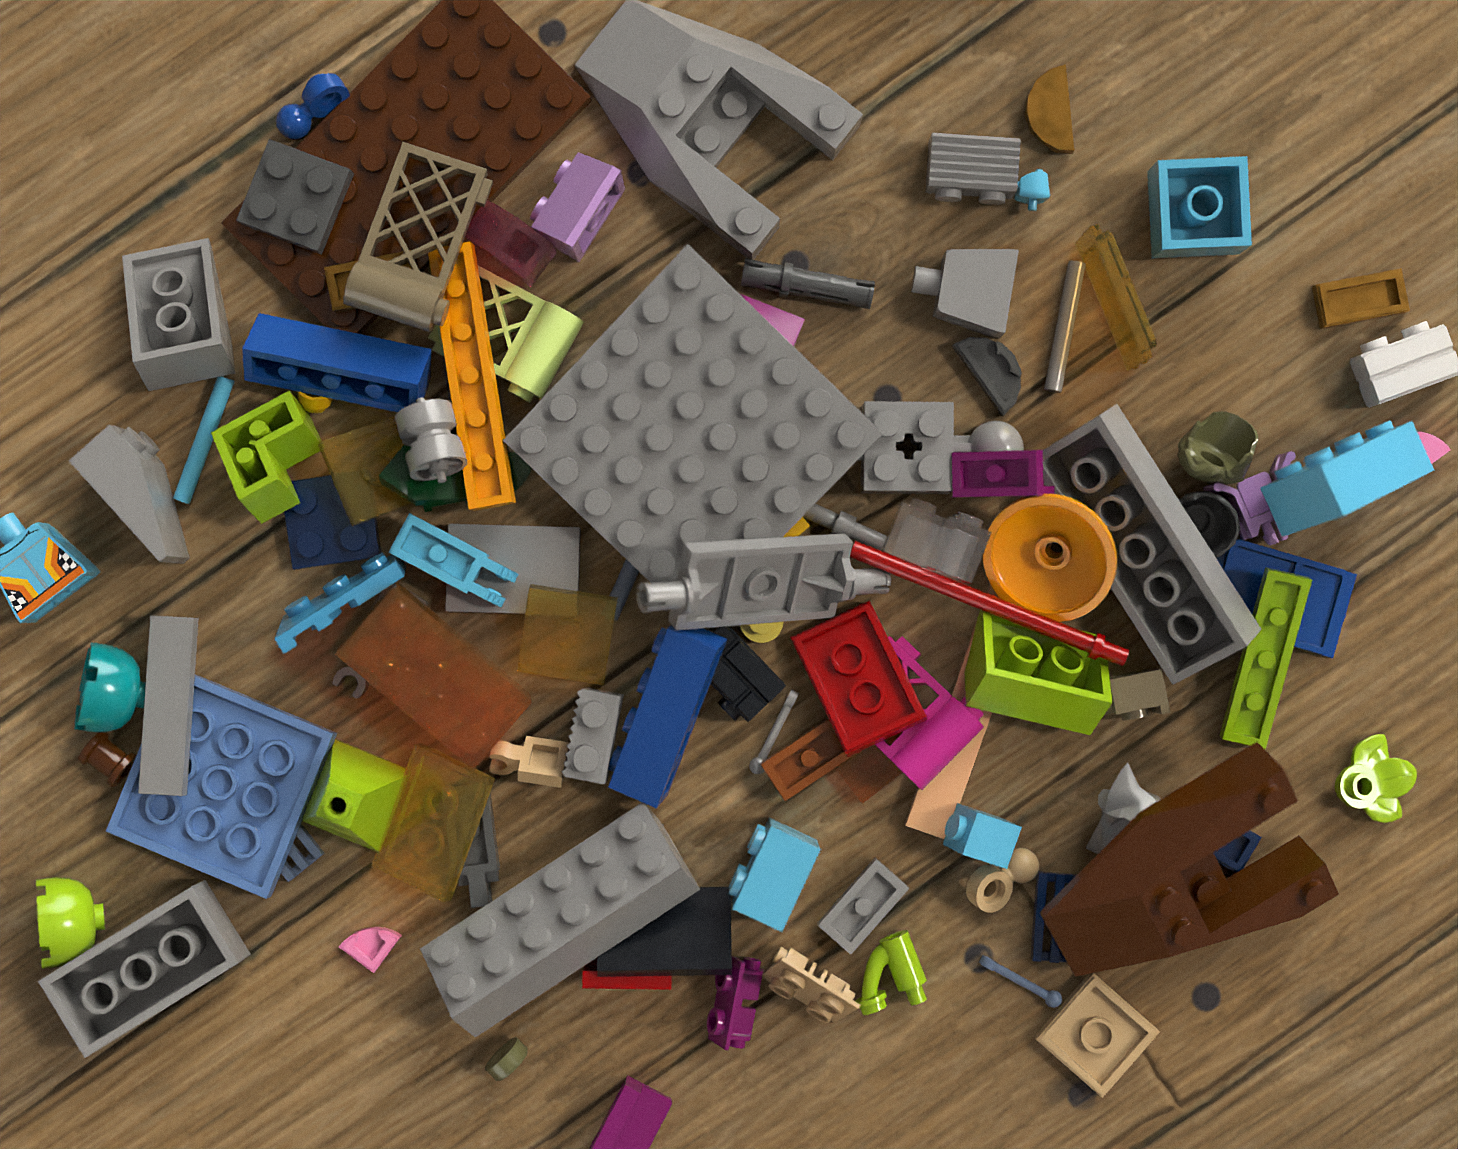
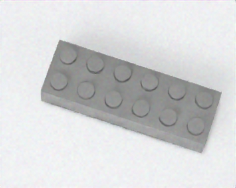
[1043,404,1262,685]
[420,802,700,1038]

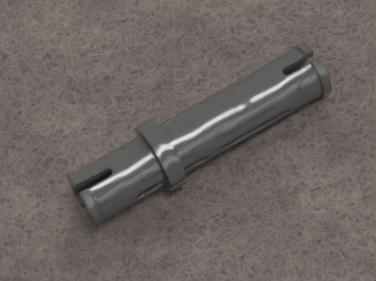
[741,258,875,309]

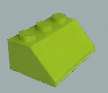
[964,610,1112,735]

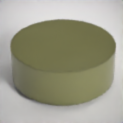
[485,1037,528,1081]

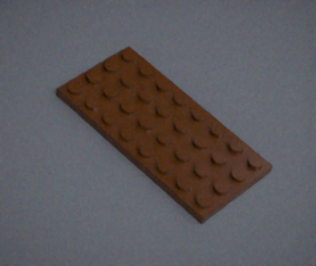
[221,0,592,334]

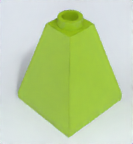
[302,739,416,853]

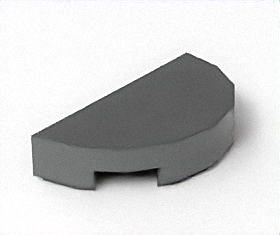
[952,337,1021,417]

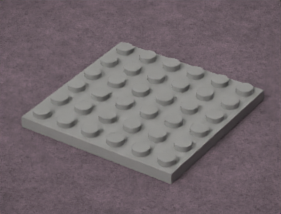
[503,244,883,583]

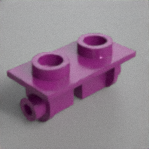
[707,955,764,1050]

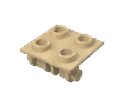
[762,947,860,1023]

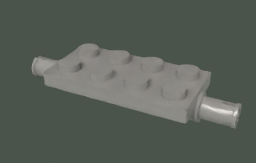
[637,533,891,630]

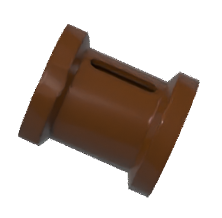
[77,732,136,788]

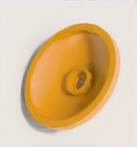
[983,493,1117,622]

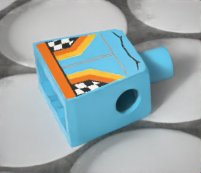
[0,513,101,623]

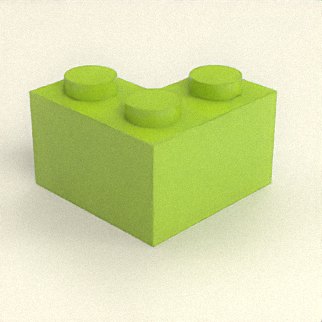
[211,390,325,524]

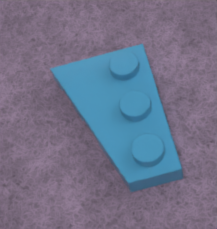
[274,553,406,654]

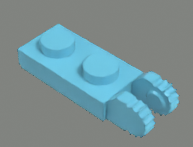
[389,513,519,607]

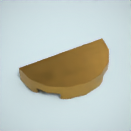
[1025,64,1075,154]

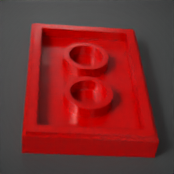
[791,600,928,757]

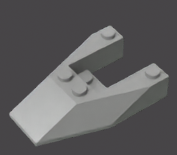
[575,0,863,260]

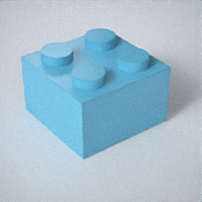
[1147,156,1252,258]
[728,817,821,932]

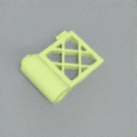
[428,266,584,403]

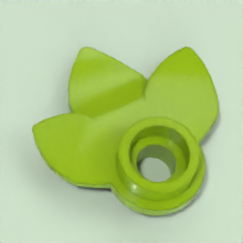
[1335,734,1417,823]

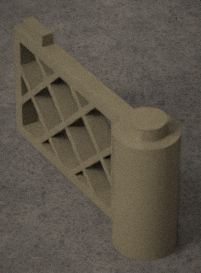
[343,142,493,332]

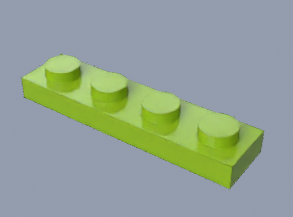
[1219,567,1312,750]

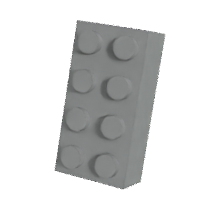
[38,880,251,1058]

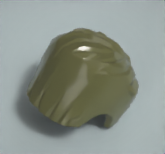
[1177,411,1258,485]

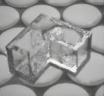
[881,498,991,584]

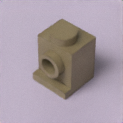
[1105,668,1171,721]

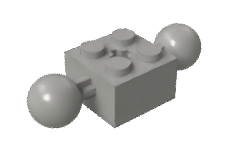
[857,401,1024,494]

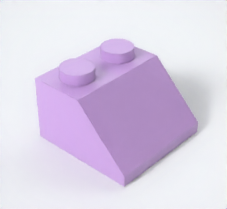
[530,152,625,262]

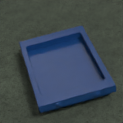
[1216,539,1357,658]

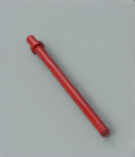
[850,541,1129,666]

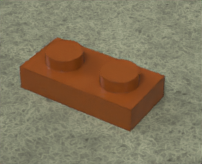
[760,718,857,801]

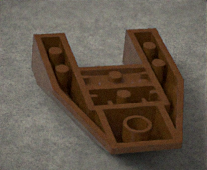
[1039,742,1339,977]

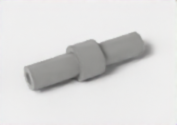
[803,504,887,551]

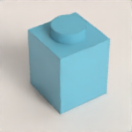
[943,803,1022,869]

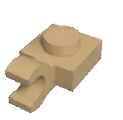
[489,736,569,788]

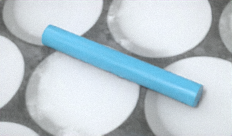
[173,376,235,504]

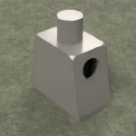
[911,249,1019,339]

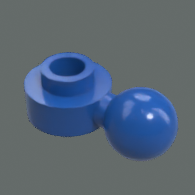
[276,73,350,139]

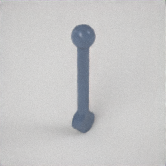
[979,955,1062,1008]

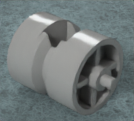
[395,398,467,483]

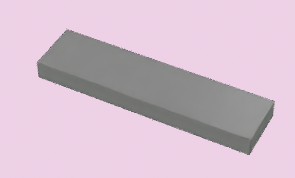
[138,615,199,796]

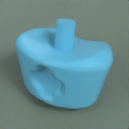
[1015,169,1050,211]

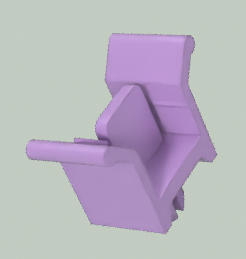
[1203,451,1296,546]

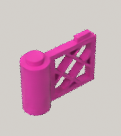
[875,636,984,790]

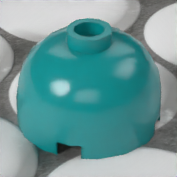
[74,642,146,732]

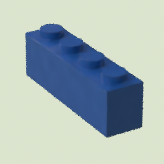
[242,313,432,412]
[608,625,727,809]

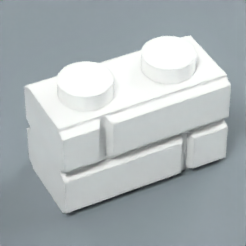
[1350,321,1458,408]

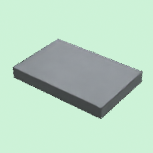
[445,524,581,615]

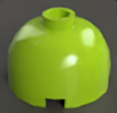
[36,877,105,969]

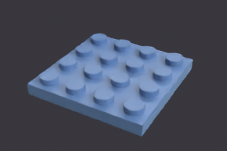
[106,674,337,899]

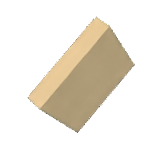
[1034,973,1160,1098]

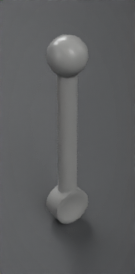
[749,689,799,775]

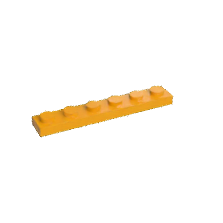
[428,241,516,511]

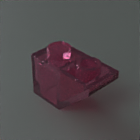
[465,200,557,288]

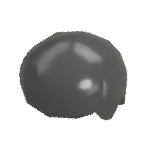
[1178,491,1240,558]

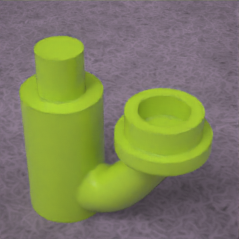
[855,930,927,1015]

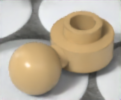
[966,848,1039,913]

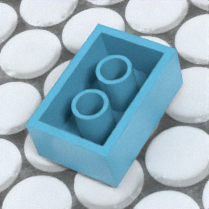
[1260,420,1434,537]

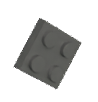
[236,139,354,255]

